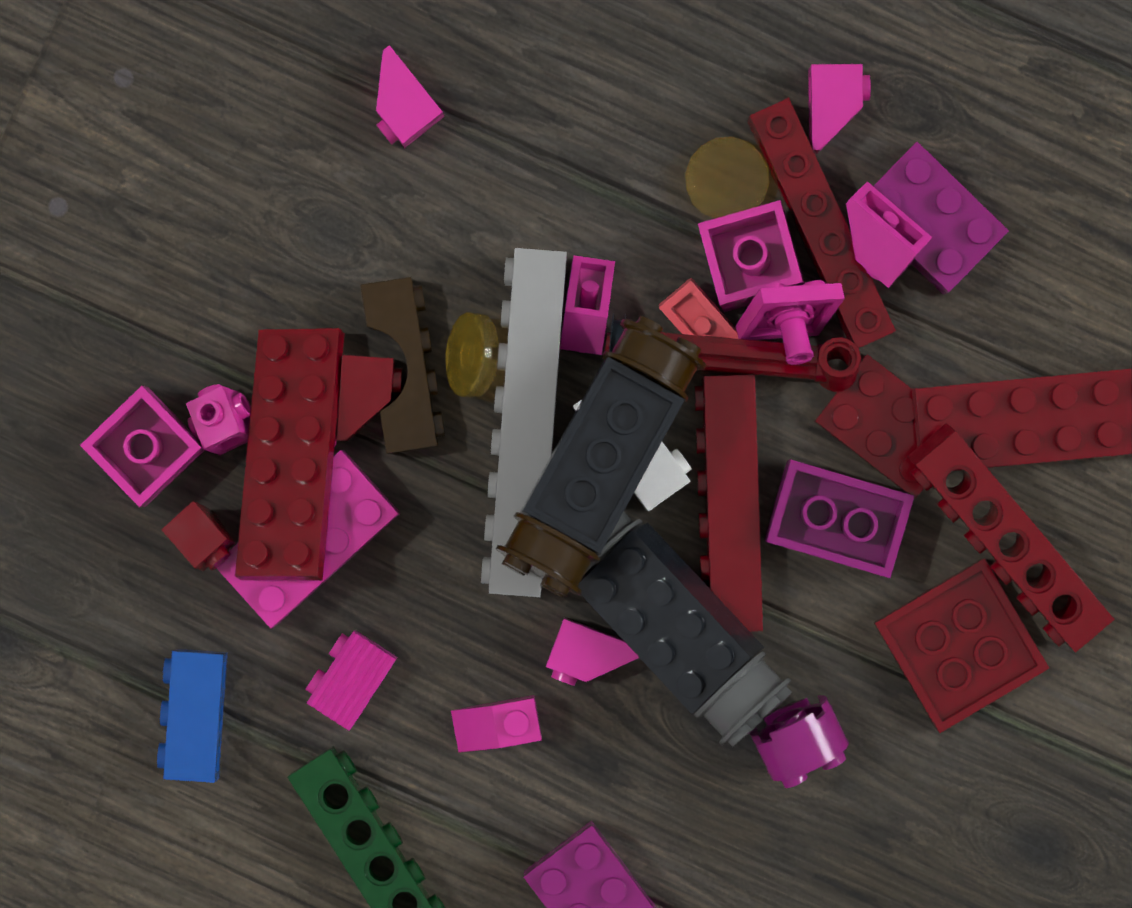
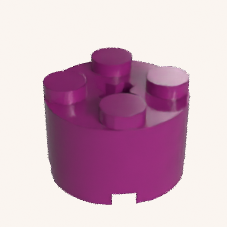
[749,695,849,788]

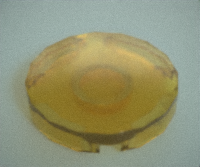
[685,136,769,219]
[446,312,498,398]

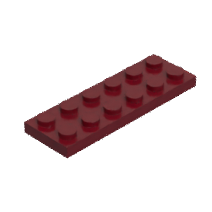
[235,328,344,581]
[912,369,1132,471]

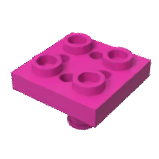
[736,280,845,365]

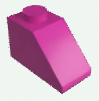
[376,45,444,148]
[808,64,871,154]
[846,181,933,288]
[560,255,615,355]
[546,617,639,686]
[451,695,542,752]

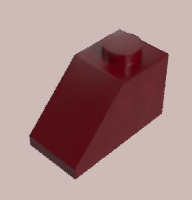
[336,355,403,441]
[161,501,235,572]

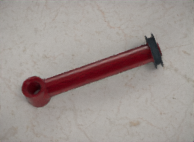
[605,313,861,392]

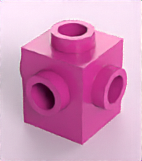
[186,384,251,455]

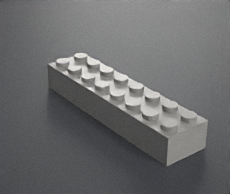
[481,248,567,597]

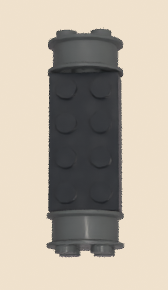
[578,512,792,747]

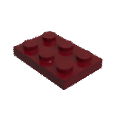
[814,354,924,499]

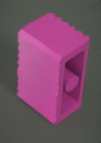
[305,630,398,731]

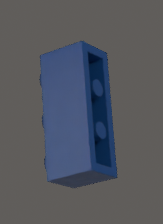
[157,649,228,783]

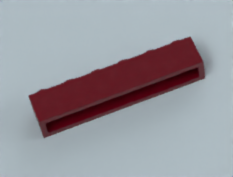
[694,375,763,632]

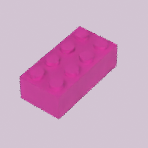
[217,450,401,628]

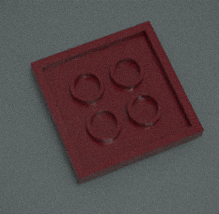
[873,558,1050,733]

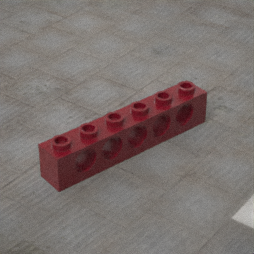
[747,98,896,348]
[907,423,1115,653]

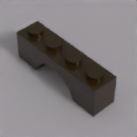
[360,277,445,454]

